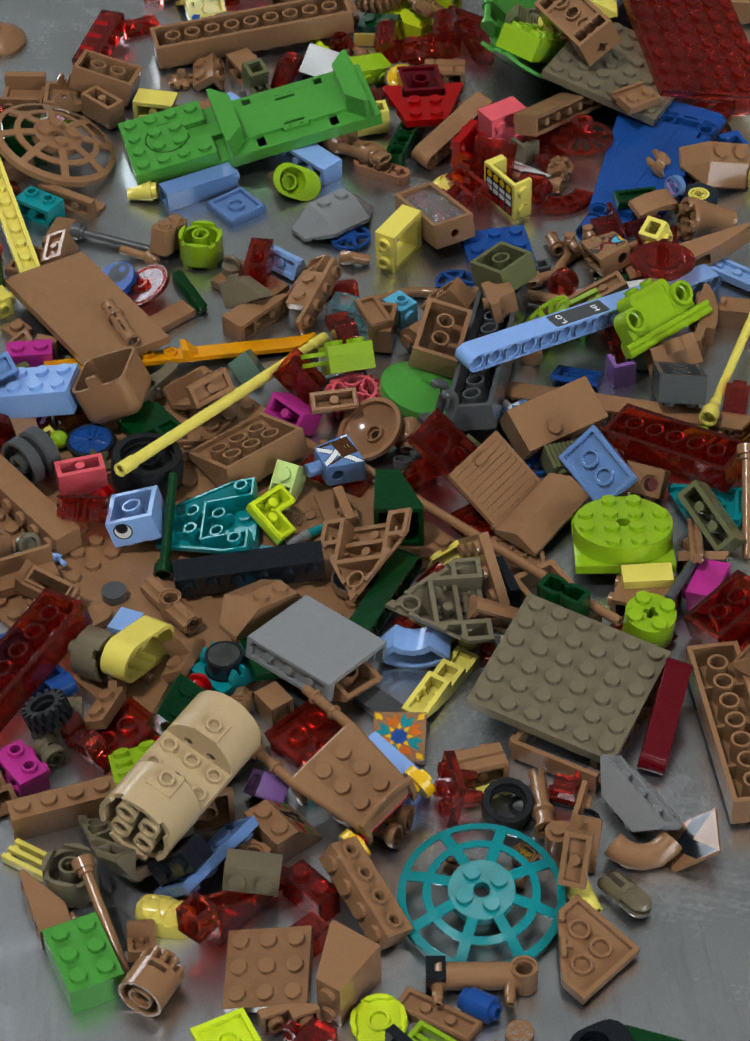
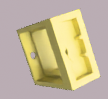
[375,204,422,274]

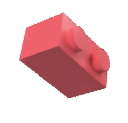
[54,453,108,499]

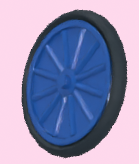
[66,423,116,457]

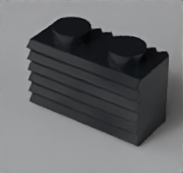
[147,833,213,886]

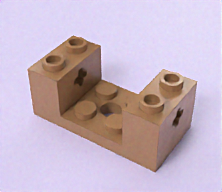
[534,0,621,67]

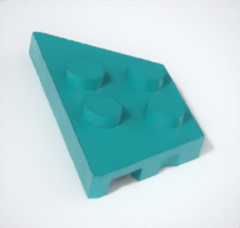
[668,483,742,527]

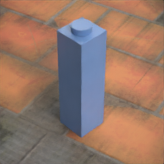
[159,162,240,212]

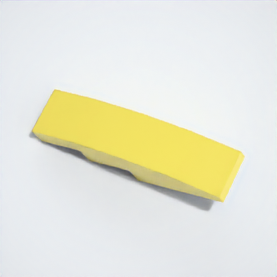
[401,645,480,718]

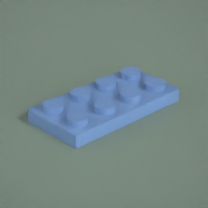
[154,816,259,899]

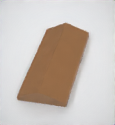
[494,473,590,557]

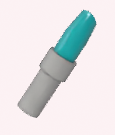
[283,524,323,545]

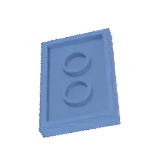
[558,425,639,501]

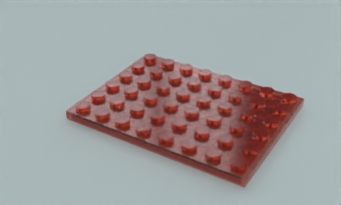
[622,0,750,103]

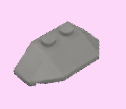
[292,188,373,242]
[600,754,683,833]

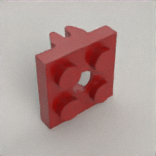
[450,119,488,175]

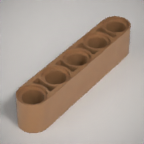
[411,91,495,170]

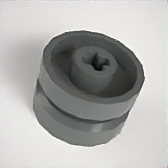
[1,426,61,486]

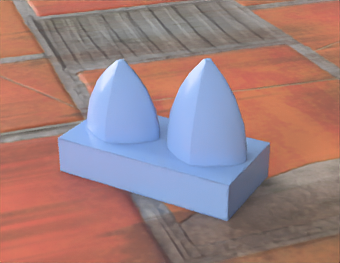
[261,243,306,281]

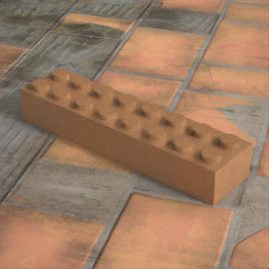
[685,641,750,824]

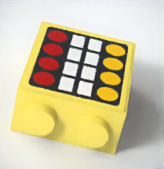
[484,154,532,221]

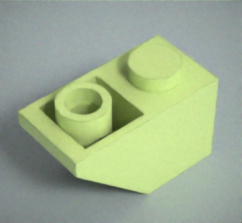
[268,459,307,512]

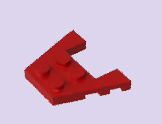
[383,82,463,128]

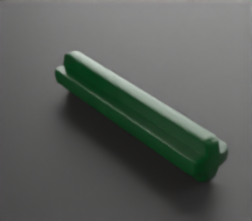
[172,270,208,314]

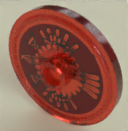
[127,264,170,308]

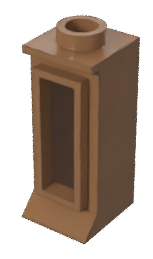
[15,558,82,615]

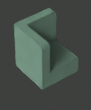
[228,349,265,384]

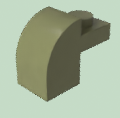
[242,57,272,96]

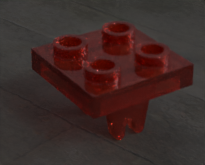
[469,134,517,180]
[433,750,483,828]

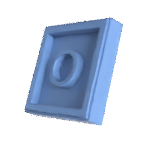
[206,186,266,228]

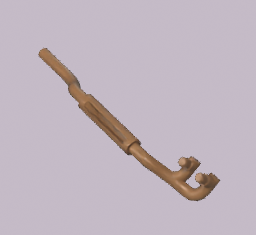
[376,224,597,302]

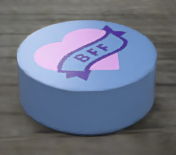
[664,175,686,197]

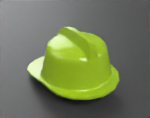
[273,162,321,201]

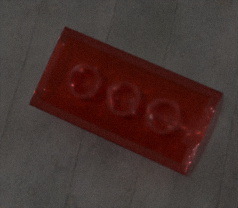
[406,407,477,506]

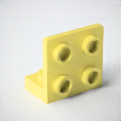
[175,0,227,20]

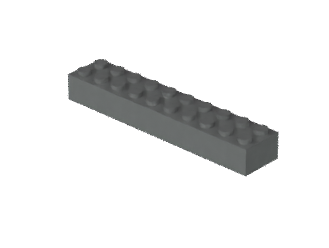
[445,284,529,432]

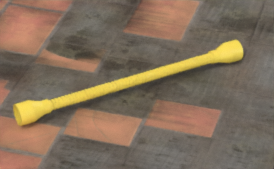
[699,313,750,426]

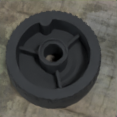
[111,432,184,499]

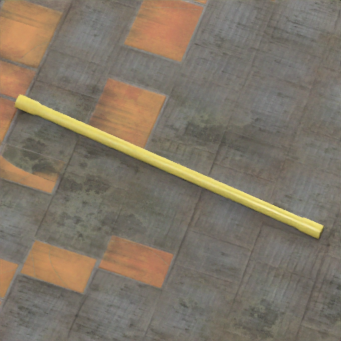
[114,332,330,477]

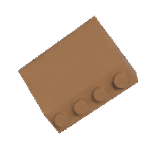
[186,412,309,487]

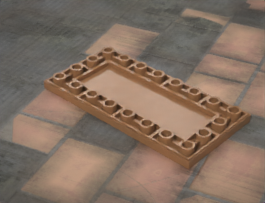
[4,251,170,365]

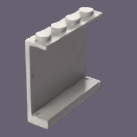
[245,595,387,702]

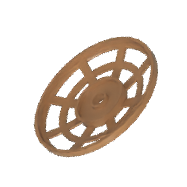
[0,103,116,187]

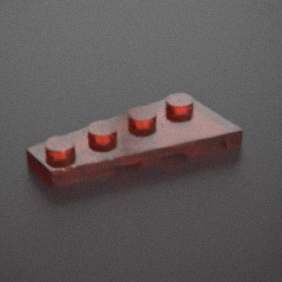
[446,5,495,67]

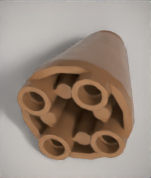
[674,197,737,240]

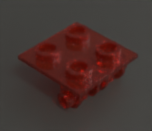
[57,494,109,523]

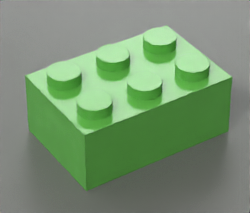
[42,911,125,1014]

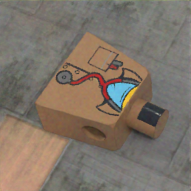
[581,232,638,278]

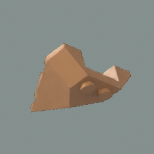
[320,507,412,603]

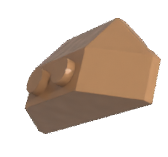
[678,141,750,190]
[219,579,302,642]

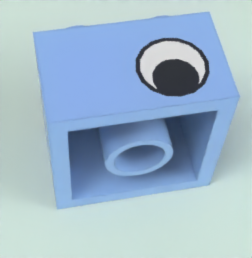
[105,485,165,548]

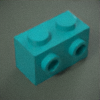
[15,185,66,229]

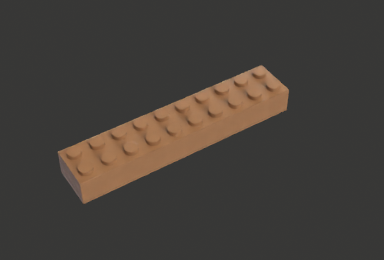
[150,0,354,69]

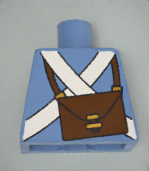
[304,434,366,486]

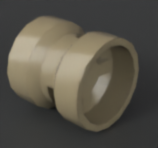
[32,734,69,771]

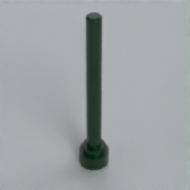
[153,472,178,580]

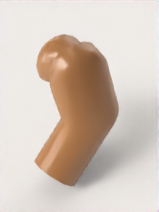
[338,250,371,266]

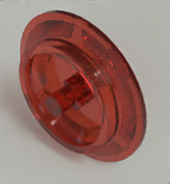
[630,238,696,282]

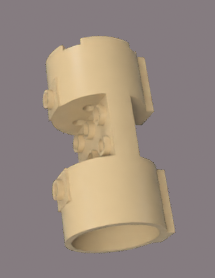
[99,690,261,861]

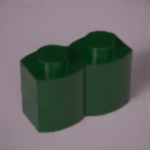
[537,573,591,617]

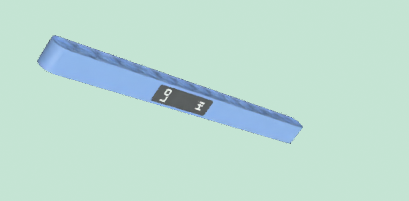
[455,264,723,372]

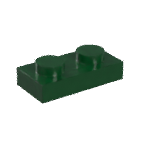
[357,13,402,34]

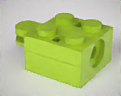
[300,336,376,376]

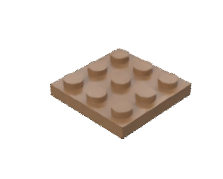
[222,925,314,1014]

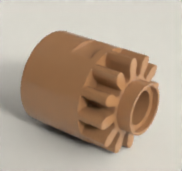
[118,946,186,1017]

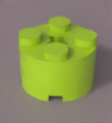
[178,220,224,269]
[622,590,677,648]

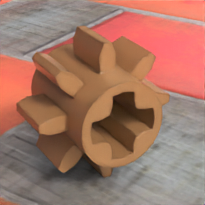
[547,155,574,181]

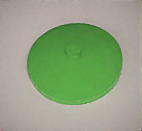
[379,361,454,419]

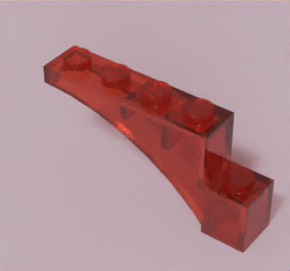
[176,864,294,948]

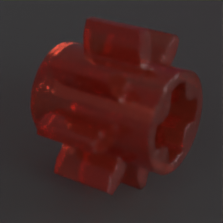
[328,31,354,54]

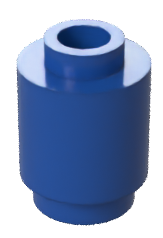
[457,987,502,1025]

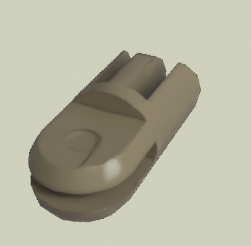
[597,869,652,918]

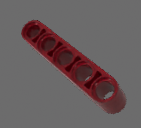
[637,657,693,776]

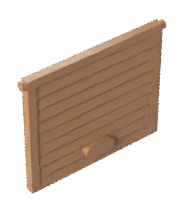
[447,430,543,530]

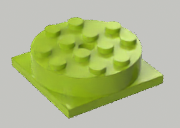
[570,494,677,574]

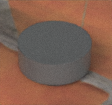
[101,581,127,605]

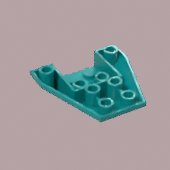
[155,477,261,554]

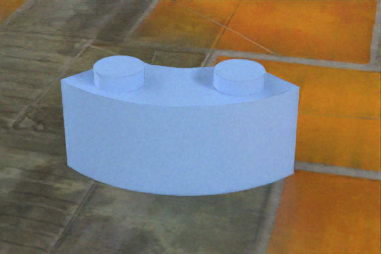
[380,624,452,669]

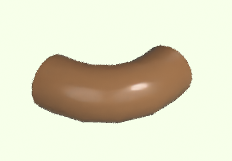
[604,831,682,871]

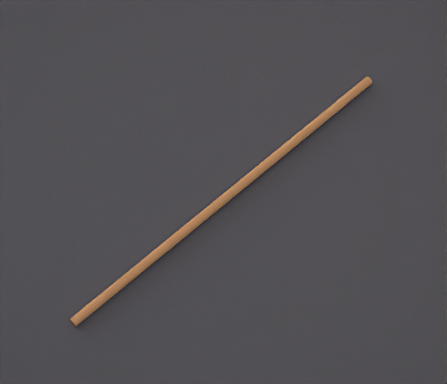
[319,438,623,626]

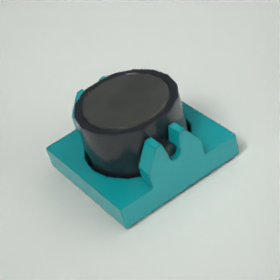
[190,641,254,696]

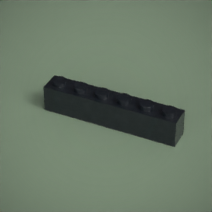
[172,540,326,598]

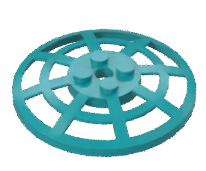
[397,823,566,962]

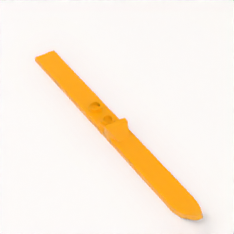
[43,332,316,369]

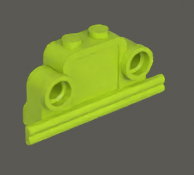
[613,278,713,360]

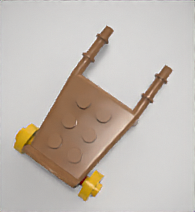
[251,684,436,856]

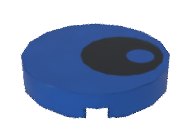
[102,261,137,294]

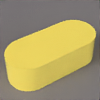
[100,615,175,683]

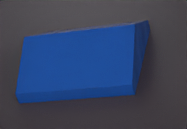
[550,365,604,392]

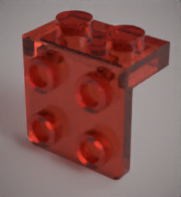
[272,348,326,405]

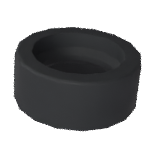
[481,777,534,830]

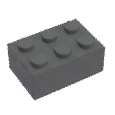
[651,361,708,408]

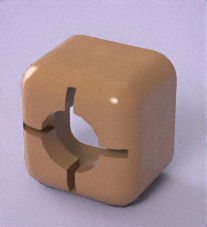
[72,346,151,424]

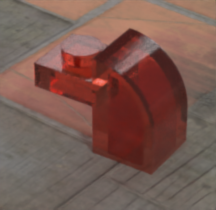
[325,311,360,344]

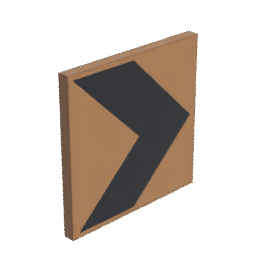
[668,808,722,873]

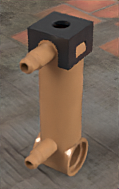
[426,955,538,1008]

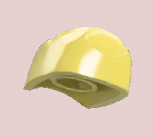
[135,894,197,939]

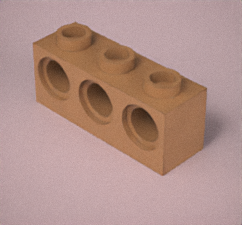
[622,459,671,503]

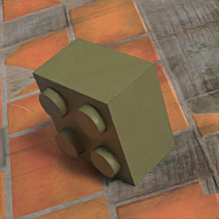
[469,241,537,291]

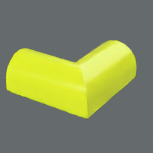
[246,483,296,546]

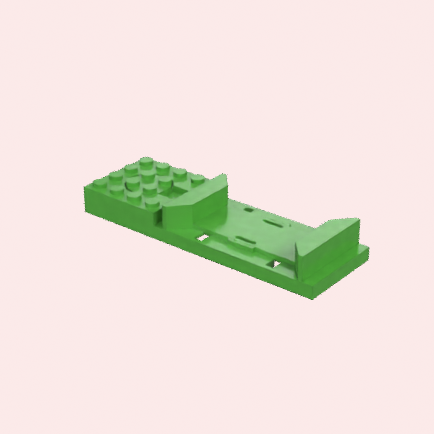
[118,49,383,186]

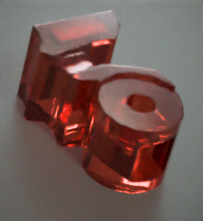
[59,711,109,764]

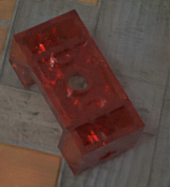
[373,8,462,65]

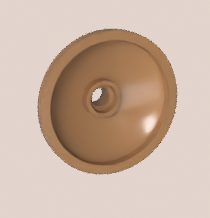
[0,22,27,59]
[338,397,403,461]

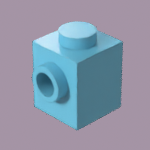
[383,290,418,329]

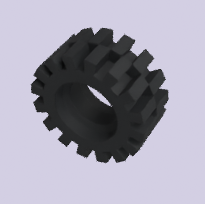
[21,688,73,735]

